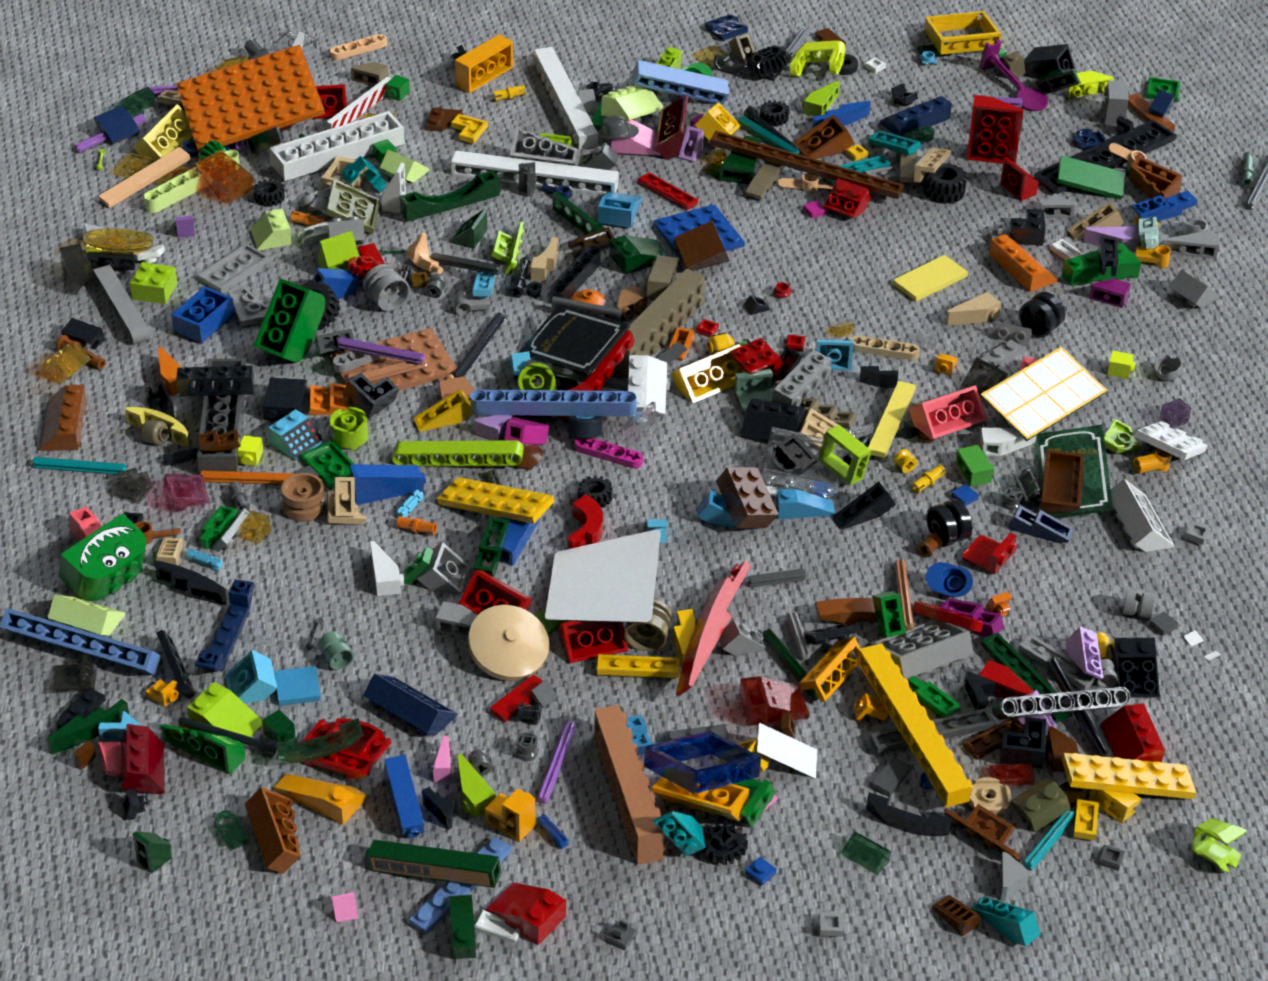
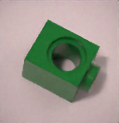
[373,139,397,164]

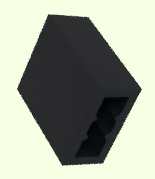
[262,377,308,420]

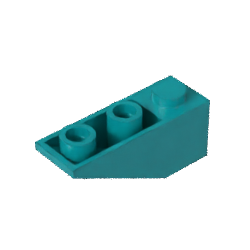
[653,811,705,856]
[971,896,1041,946]

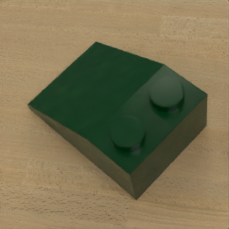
[609,235,670,274]

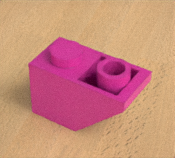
[504,417,549,444]

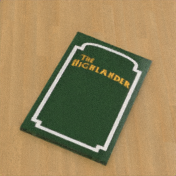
[1036,424,1113,518]

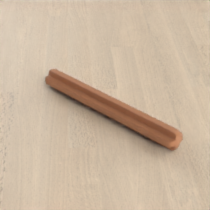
[895,559,914,631]

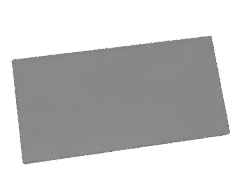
[196,243,271,293]

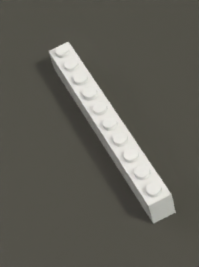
[532,47,598,150]
[451,151,619,195]

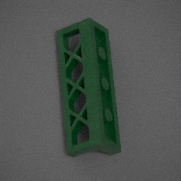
[552,191,604,234]

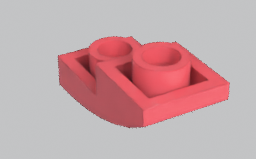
[98,741,121,777]

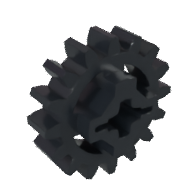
[701,821,748,865]

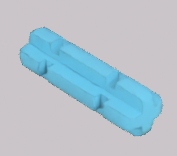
[396,490,424,517]
[185,548,222,570]

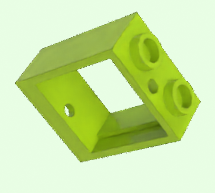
[818,425,872,486]

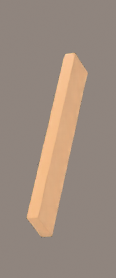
[99,147,191,208]

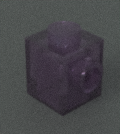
[1160,398,1192,428]

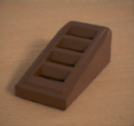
[932,895,980,936]

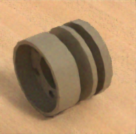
[625,599,672,652]

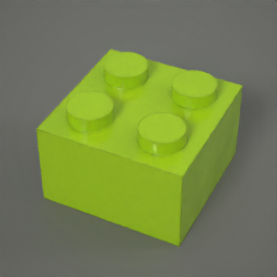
[130,262,177,304]

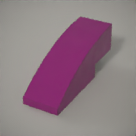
[940,598,1004,637]

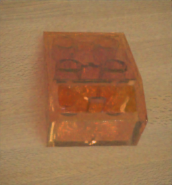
[195,150,253,204]

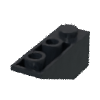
[247,126,284,155]

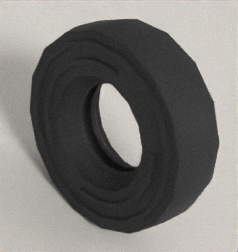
[839,54,858,75]

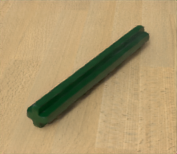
[762,629,819,701]

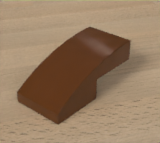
[198,429,241,451]

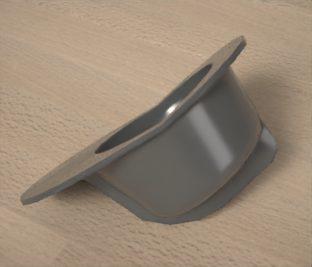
[599,115,639,139]

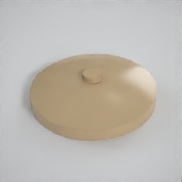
[467,605,549,681]

